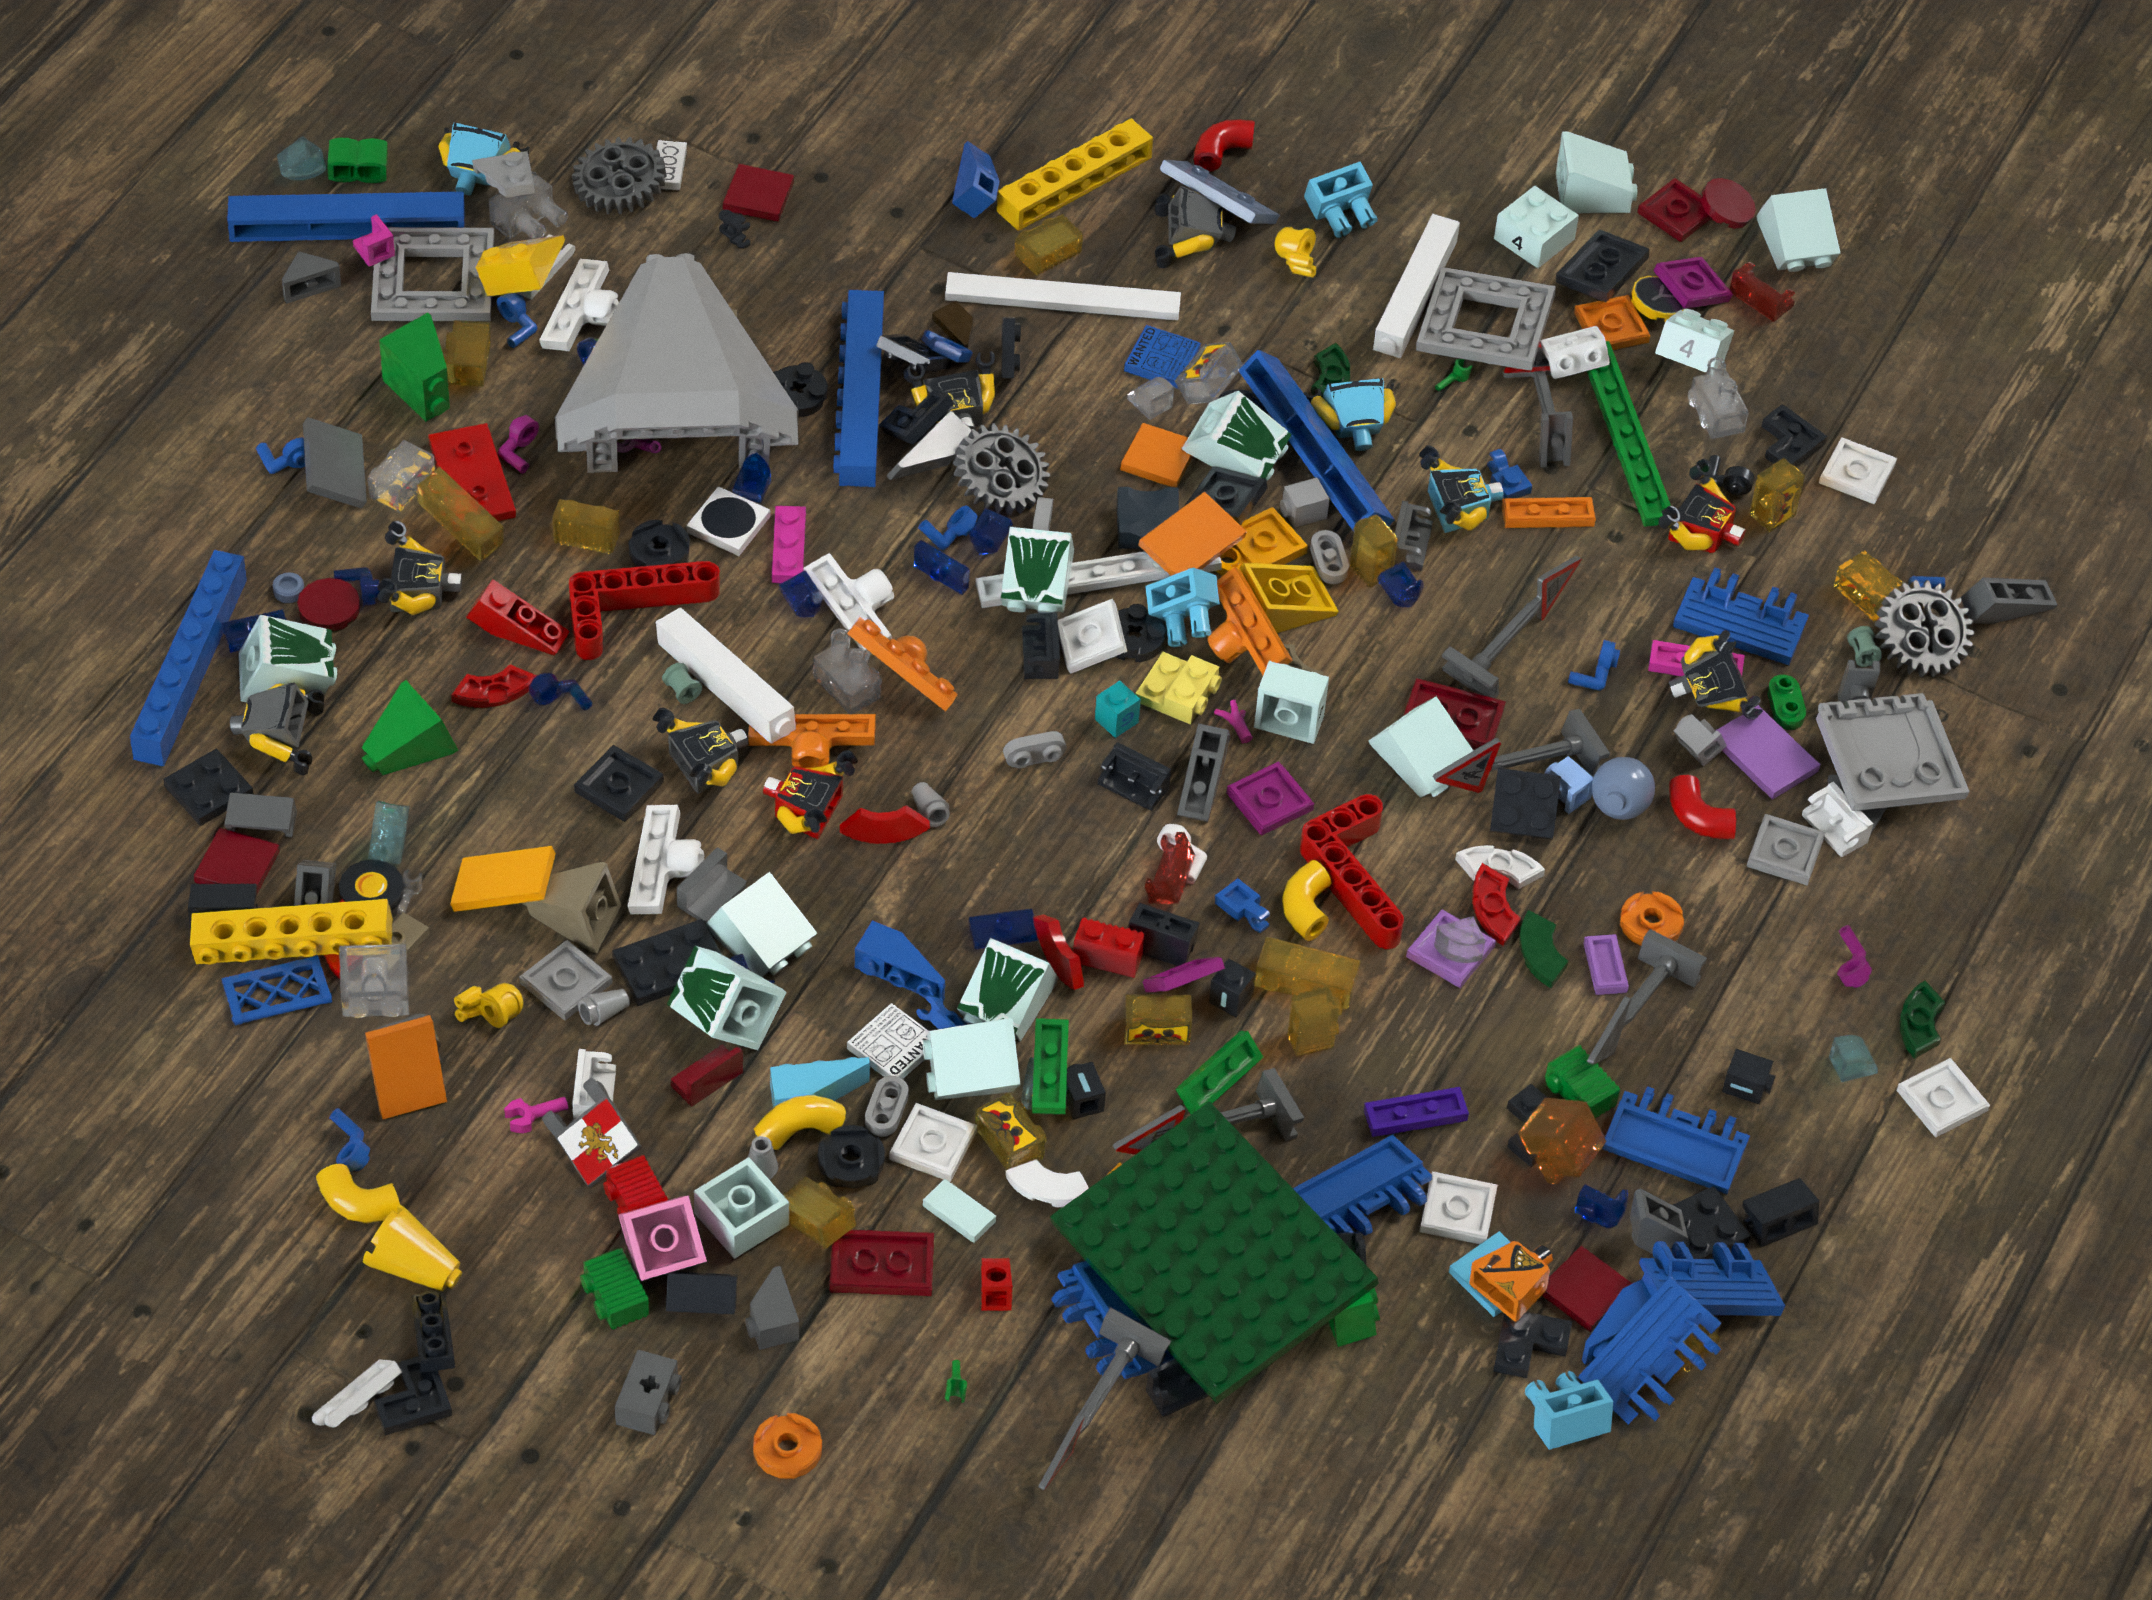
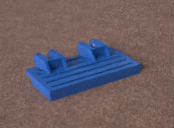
[1673,568,1809,665]
[1602,1087,1750,1194]
[1293,1135,1433,1236]
[1639,1241,1785,1316]
[1051,1261,1175,1379]
[1577,1276,1721,1424]

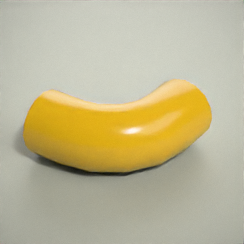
[1282,860,1331,941]
[754,1095,846,1150]
[316,1164,400,1223]

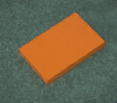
[1138,492,1247,576]
[365,1015,447,1119]

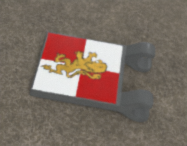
[542,1077,642,1188]

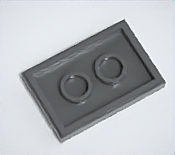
[303,417,367,509]

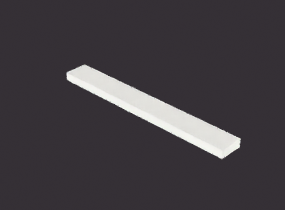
[945,272,1181,320]
[976,551,1222,608]

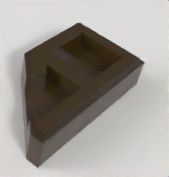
[932,301,973,349]

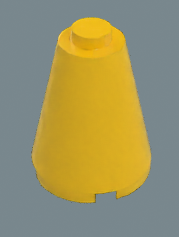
[363,1205,462,1291]

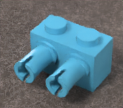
[1304,162,1378,238]
[1145,568,1220,647]
[1525,1371,1613,1450]

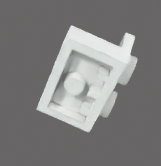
[1540,326,1610,379]

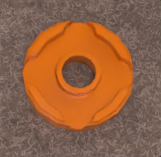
[1620,891,1684,946]
[753,1413,822,1479]

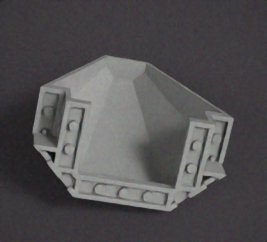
[555,253,799,473]

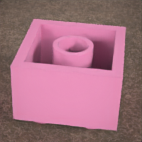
[618,1196,707,1281]

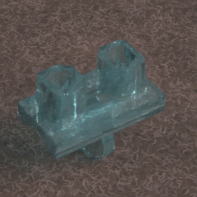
[368,801,409,864]

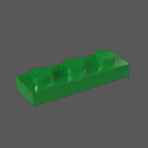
[1032,1018,1069,1114]
[1175,1031,1264,1115]

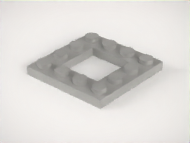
[371,227,494,321]
[1416,267,1556,371]

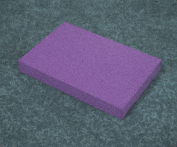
[1717,705,1820,800]

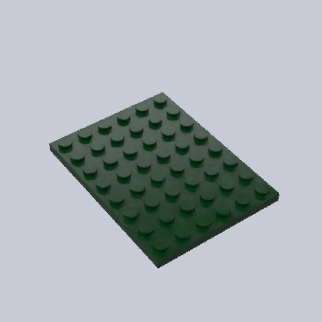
[1050,1101,1379,1404]

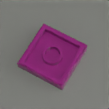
[1653,257,1733,309]
[1226,761,1314,836]
[1142,957,1225,992]

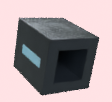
[1209,958,1256,1018]
[1722,1049,1776,1105]
[1066,1062,1106,1120]

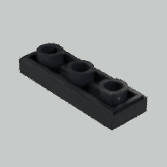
[411,1291,455,1373]

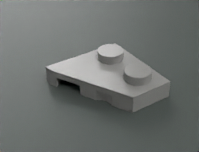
[472,151,535,198]

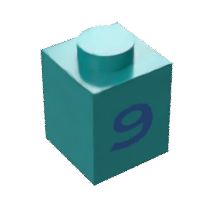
[1095,681,1141,738]

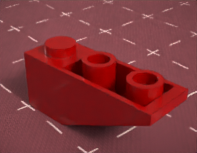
[466,579,570,656]

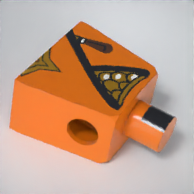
[1469,1241,1553,1322]

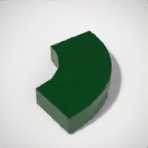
[1311,342,1350,398]
[1519,910,1568,988]
[1900,980,1946,1059]

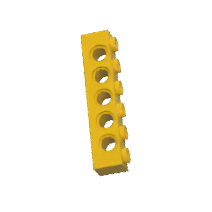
[997,118,1153,231]
[190,899,393,965]

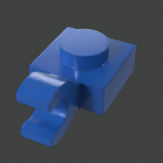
[1487,449,1532,498]
[1215,878,1270,933]
[916,996,968,1029]

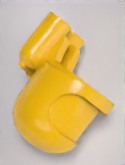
[1275,227,1316,278]
[454,983,523,1028]

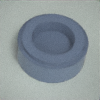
[273,573,304,603]

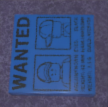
[1124,325,1201,389]

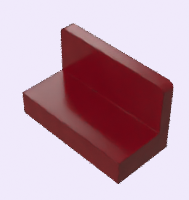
[671,1044,743,1107]

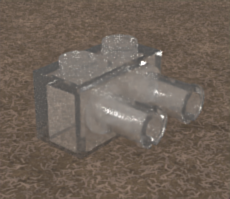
[489,171,568,239]
[1688,357,1749,439]
[813,629,882,714]

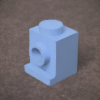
[1544,756,1593,814]

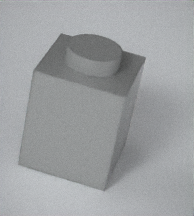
[1280,477,1329,528]

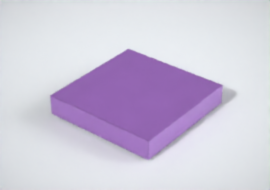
[1406,910,1496,988]

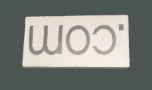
[657,140,687,190]

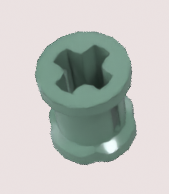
[1847,626,1882,667]
[662,663,702,704]

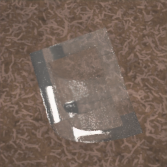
[1127,377,1174,420]
[1434,916,1485,963]

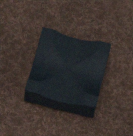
[1117,487,1179,549]

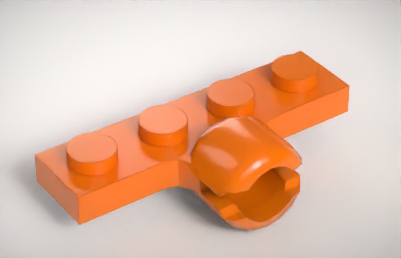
[1207,567,1293,675]
[847,617,958,712]
[748,714,876,768]

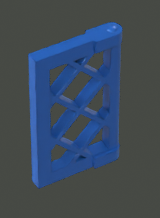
[222,955,332,1026]

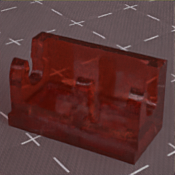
[1729,262,1795,322]
[1144,832,1196,904]

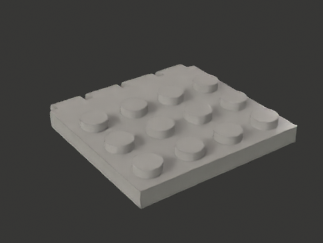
[1816,693,1969,811]

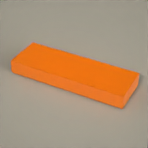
[1502,497,1596,528]

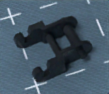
[719,210,751,249]

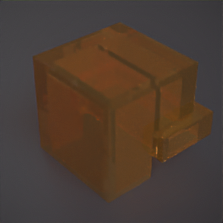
[1518,1098,1607,1184]

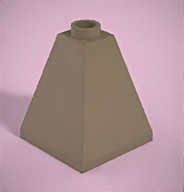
[522,862,621,954]

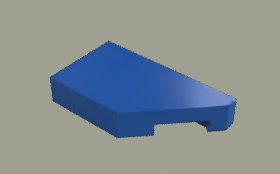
[921,330,973,362]

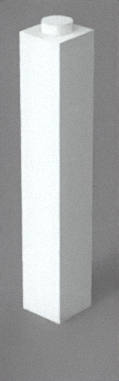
[1373,214,1460,358]
[656,607,796,744]

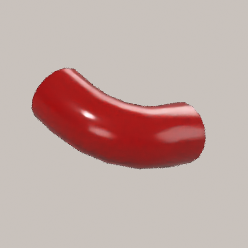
[1193,119,1255,172]
[1669,775,1736,839]

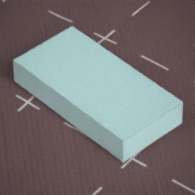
[923,1179,996,1243]

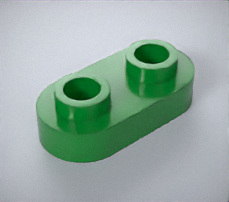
[1767,675,1806,730]

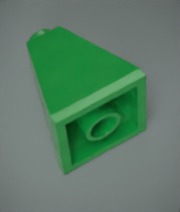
[361,680,458,775]

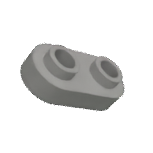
[1310,530,1349,584]
[1003,731,1067,768]
[865,1076,908,1137]

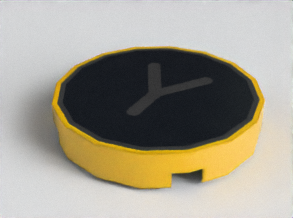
[1631,276,1684,322]

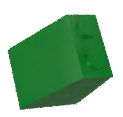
[379,312,450,422]

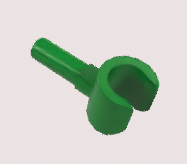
[1435,358,1472,391]
[945,1360,968,1403]

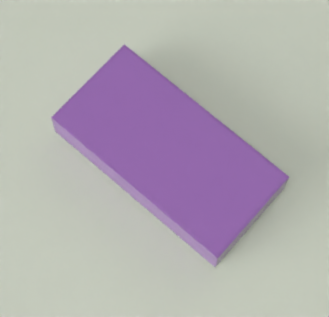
[1583,934,1629,995]

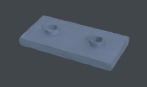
[1160,160,1280,224]

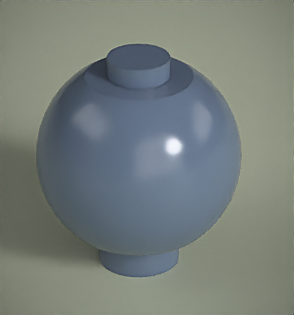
[1592,757,1655,820]

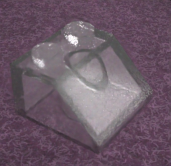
[339,944,410,1018]

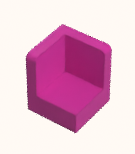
[353,215,395,267]

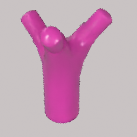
[1214,700,1253,744]

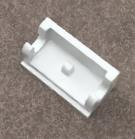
[1802,782,1873,857]
[573,1049,616,1121]

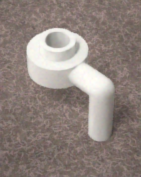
[1157,824,1207,884]

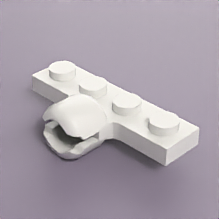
[540,259,619,351]
[803,553,894,657]
[628,805,704,914]

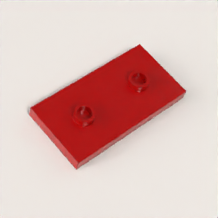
[428,423,516,529]

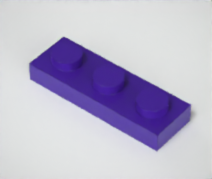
[1364,1087,1469,1137]

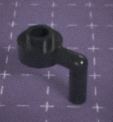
[1708,455,1754,495]

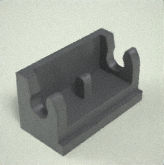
[1389,500,1433,571]
[225,793,297,837]

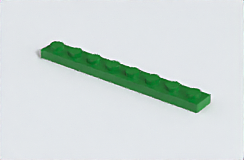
[1587,341,1671,527]

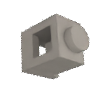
[1673,714,1727,766]

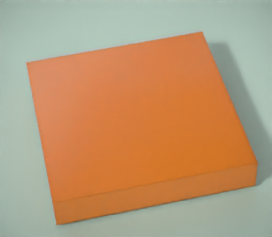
[1574,295,1650,350]
[1120,423,1193,487]

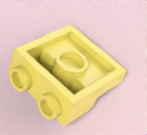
[1135,652,1222,725]

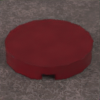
[1701,178,1756,229]
[297,578,360,631]

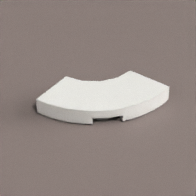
[1455,845,1545,889]
[1005,1159,1089,1207]

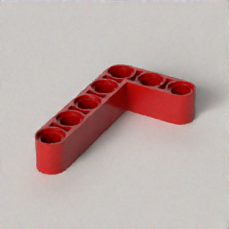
[569,561,720,660]
[1300,794,1404,949]

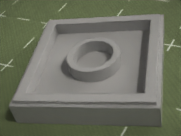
[1747,814,1826,886]
[519,940,613,1021]

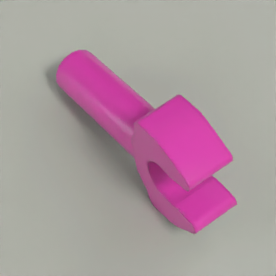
[504,1097,568,1133]

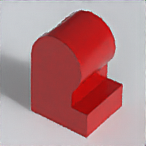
[981,1258,1013,1311]

